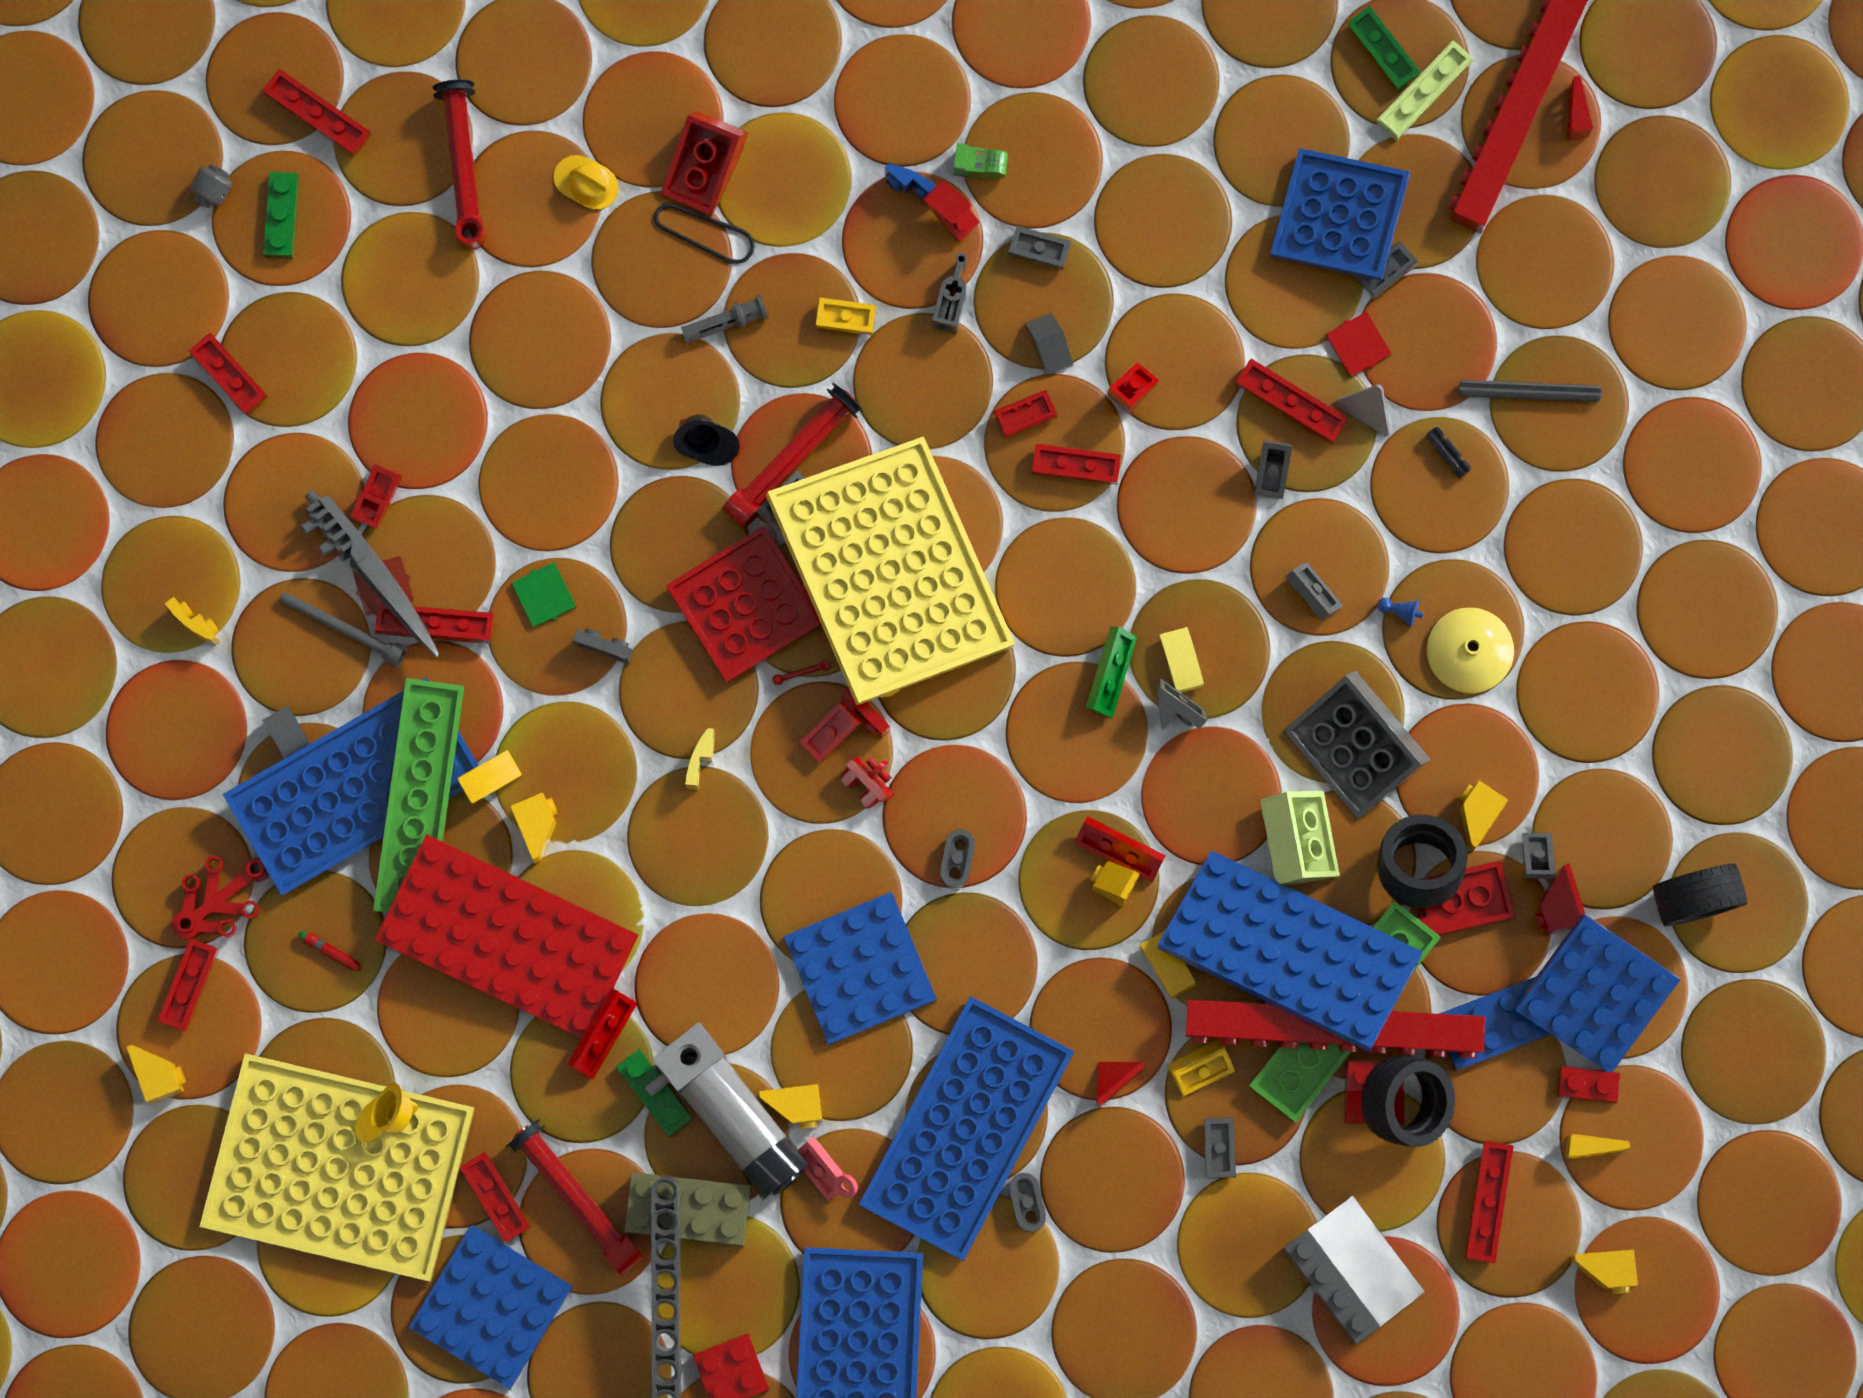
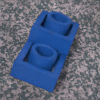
[885,164,936,202]

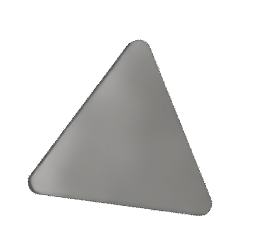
[1335,384,1390,436]

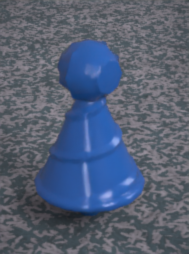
[1377,597,1424,627]

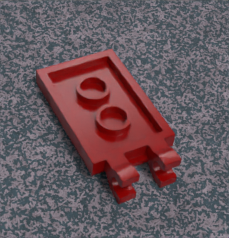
[1398,860,1516,935]

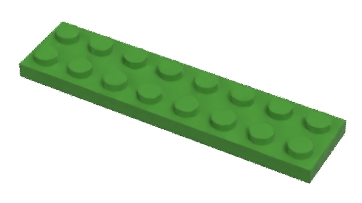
[373,678,464,913]
[1249,901,1441,1123]

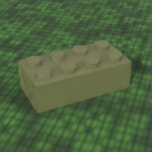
[624,1172,752,1247]

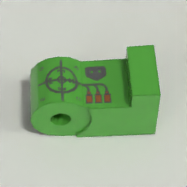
[953,143,1008,179]

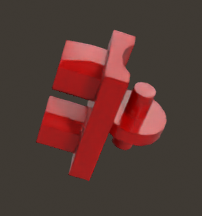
[840,756,894,809]

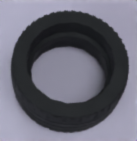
[1377,814,1467,909]
[1653,863,1748,927]
[1361,1055,1455,1147]

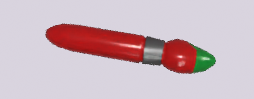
[298,931,361,971]

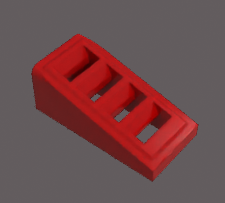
[1567,75,1593,141]

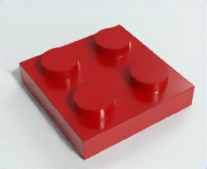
[693,1333,770,1398]

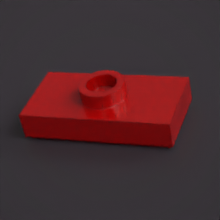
[993,390,1058,439]

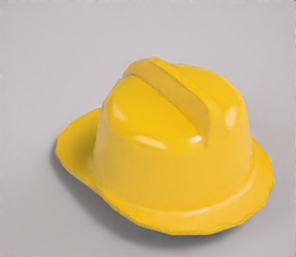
[554,155,619,210]
[355,1083,418,1143]

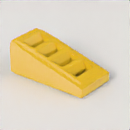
[1565,1134,1630,1159]

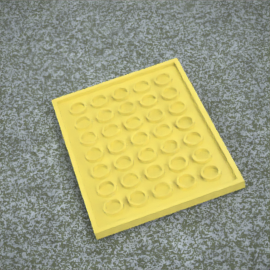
[766,436,1015,705]
[199,1053,475,1282]

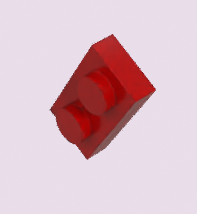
[841,687,891,739]
[800,701,862,763]
[1557,1066,1620,1103]

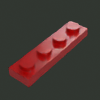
[262,68,371,157]
[1235,358,1348,444]
[375,603,494,644]
[1465,1141,1514,1264]

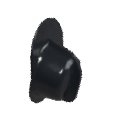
[673,414,740,466]

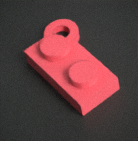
[798,1137,858,1202]

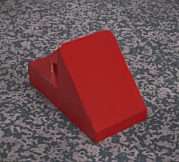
[922,180,980,242]
[1107,362,1159,415]

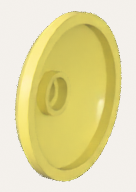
[1426,607,1514,694]

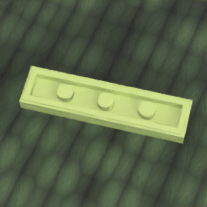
[1376,41,1474,141]

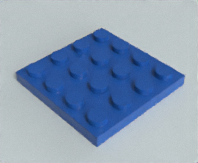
[1270,148,1410,281]
[783,892,937,1046]
[1514,913,1680,1072]
[409,1225,573,1390]

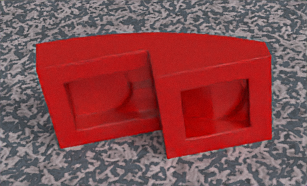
[350,464,402,528]

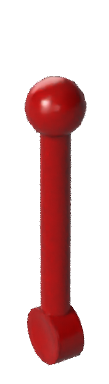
[772,659,831,685]

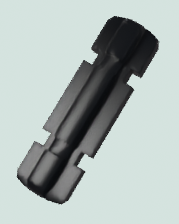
[1426,427,1471,478]

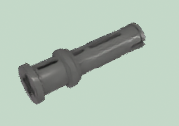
[681,295,769,344]

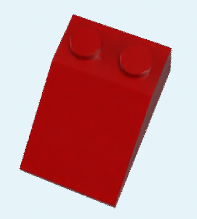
[660,111,749,215]

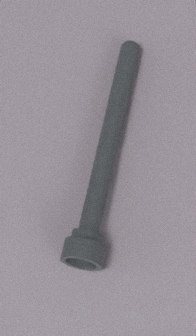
[280,593,407,668]

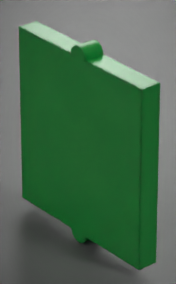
[512,562,577,628]

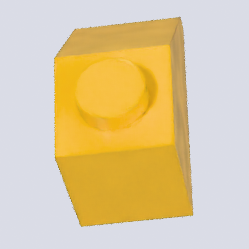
[1460,781,1508,852]
[511,792,558,863]
[1090,861,1139,907]
[127,1045,186,1104]
[759,1084,823,1130]
[1570,1249,1638,1294]

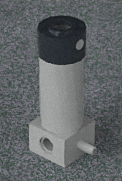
[645,1022,810,1201]

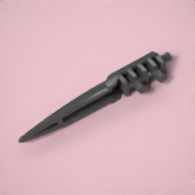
[300,490,439,657]

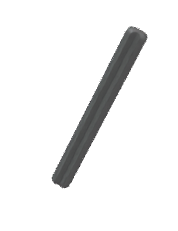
[1458,380,1602,402]

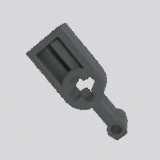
[932,253,967,334]
[262,705,310,759]

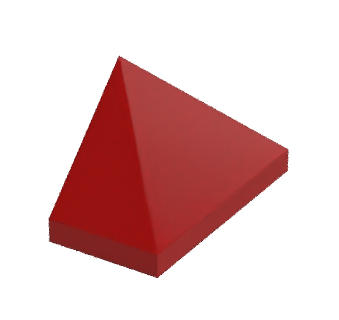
[1096,1062,1145,1107]

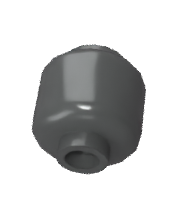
[189,164,232,208]

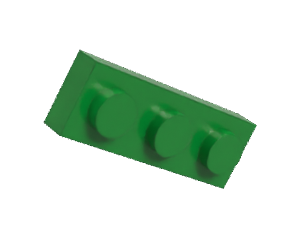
[1347,5,1421,90]
[263,172,299,258]
[1085,626,1137,719]
[616,1049,693,1138]

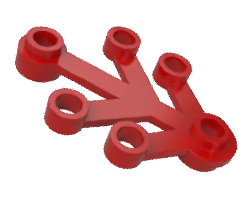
[172,856,269,940]

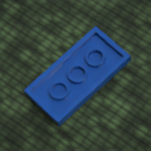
[1439,977,1551,1071]

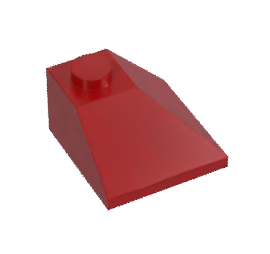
[1534,863,1585,936]
[1345,1061,1404,1124]

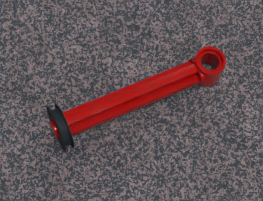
[432,79,486,250]
[722,383,863,529]
[505,1119,644,1277]

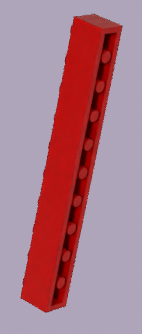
[1449,0,1588,233]
[1185,1000,1485,1059]

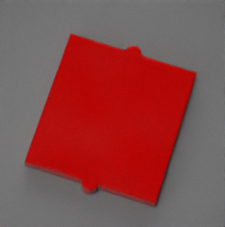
[1326,312,1392,377]

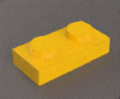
[816,298,877,336]

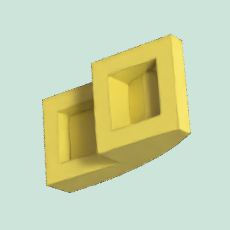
[1160,627,1204,693]
[685,728,715,790]

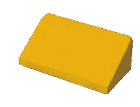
[1167,1040,1235,1097]

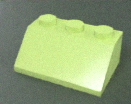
[1260,791,1340,885]

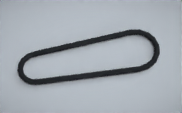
[654,203,755,264]

